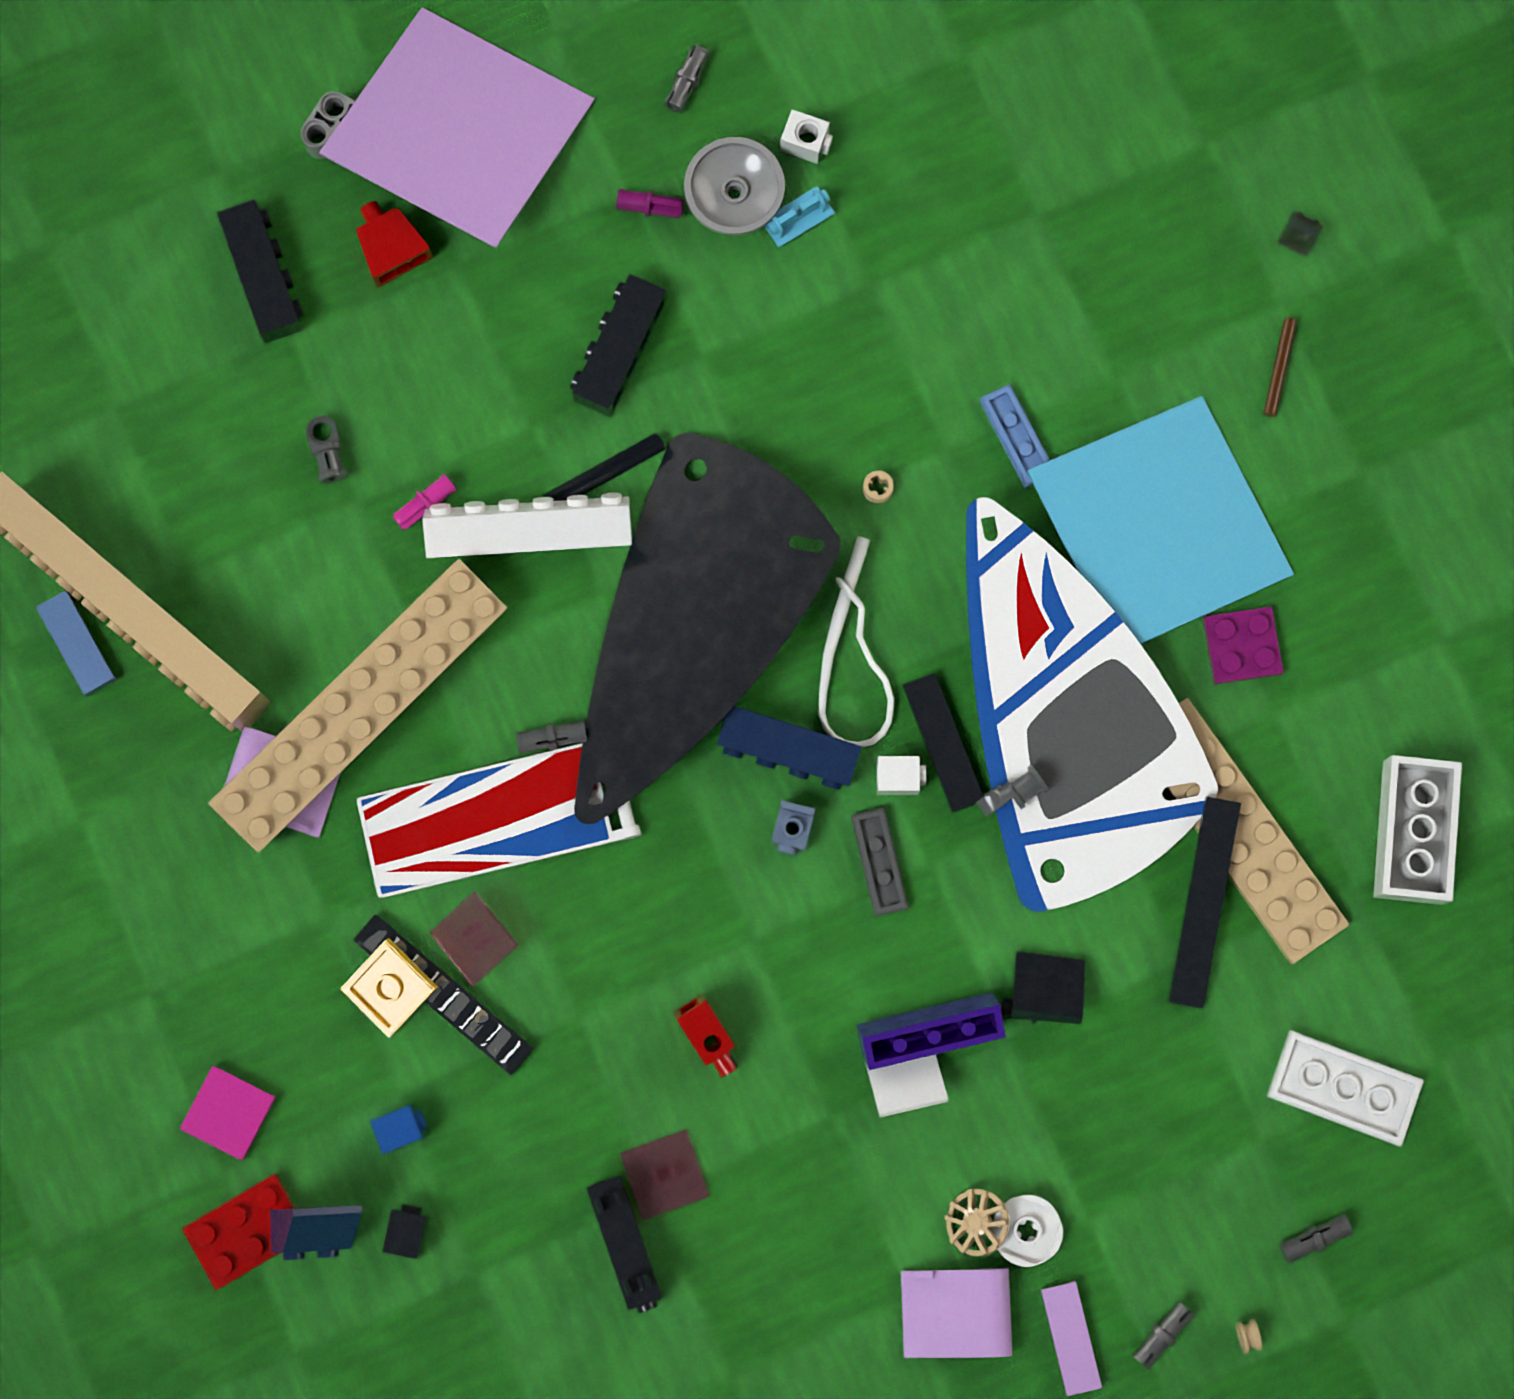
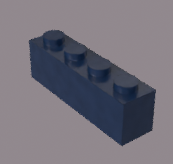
[717,706,862,790]

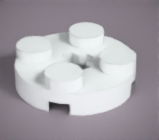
[992,1195,1063,1267]

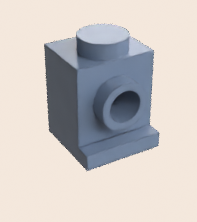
[771,800,815,856]

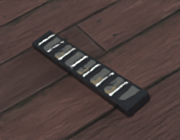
[353,914,534,1076]

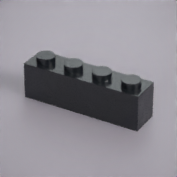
[216,199,305,344]
[570,273,667,418]

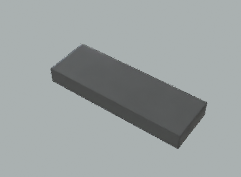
[850,808,909,917]

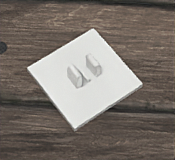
[865,1054,949,1117]

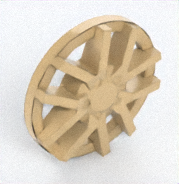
[944,1189,1010,1256]

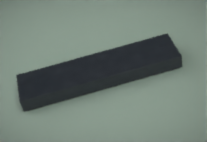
[902,673,983,814]

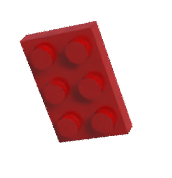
[182,1174,295,1291]

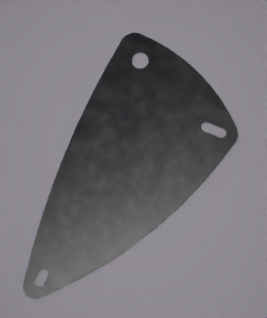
[574,433,841,825]

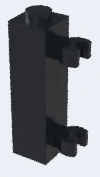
[586,1175,663,1314]

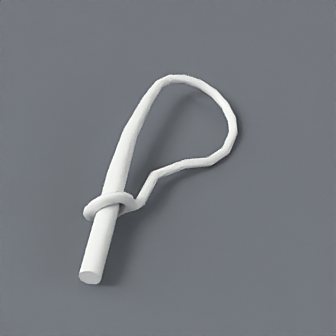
[819,536,895,748]

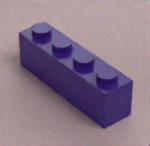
[856,992,1006,1070]

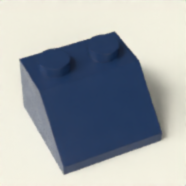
[270,1205,362,1260]

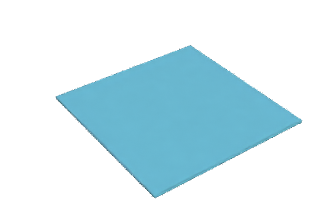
[1027,396,1294,644]

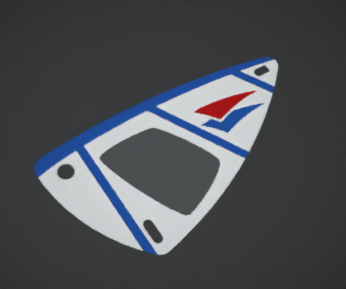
[966,497,1218,912]

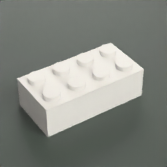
[1373,755,1462,905]

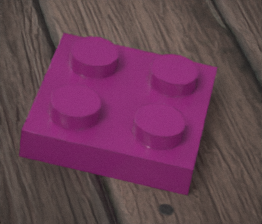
[1202,606,1284,685]

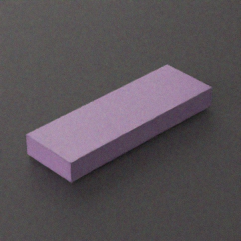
[1040,1281,1102,1396]

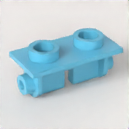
[764,186,835,248]

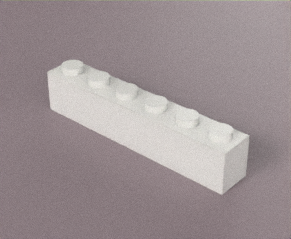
[422,493,632,558]

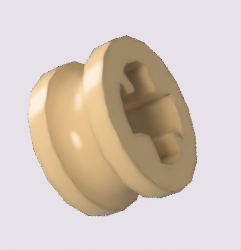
[863,470,894,504]
[1236,1319,1262,1354]

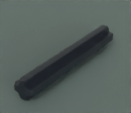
[542,433,665,501]

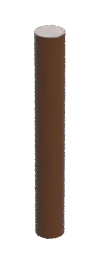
[1263,318,1297,418]

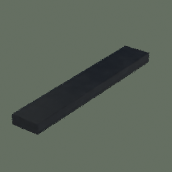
[1167,796,1241,1009]

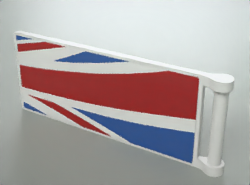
[357,743,641,898]

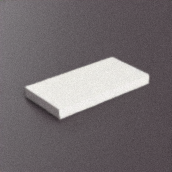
[1266,1030,1424,1147]

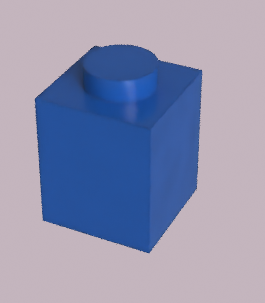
[370,1105,428,1154]

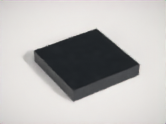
[1011,951,1086,1025]

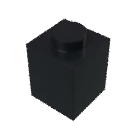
[382,1204,430,1259]

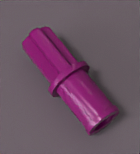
[616,188,684,218]

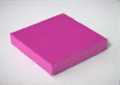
[180,1066,276,1161]

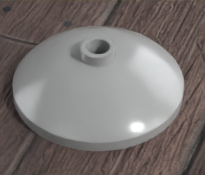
[684,137,785,236]

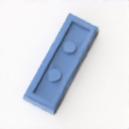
[979,384,1050,489]
[36,590,117,696]

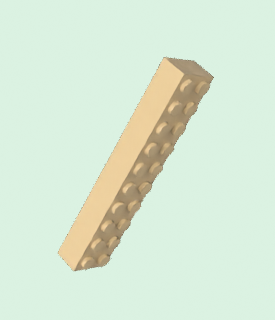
[0,471,271,732]
[207,559,507,853]

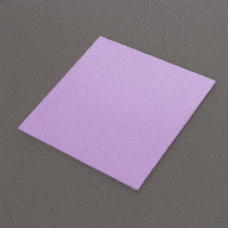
[319,8,595,248]

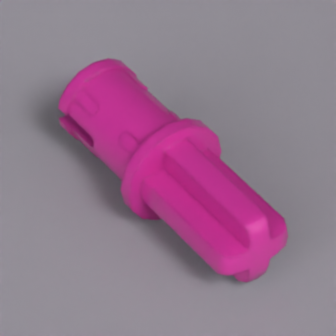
[393,473,457,530]

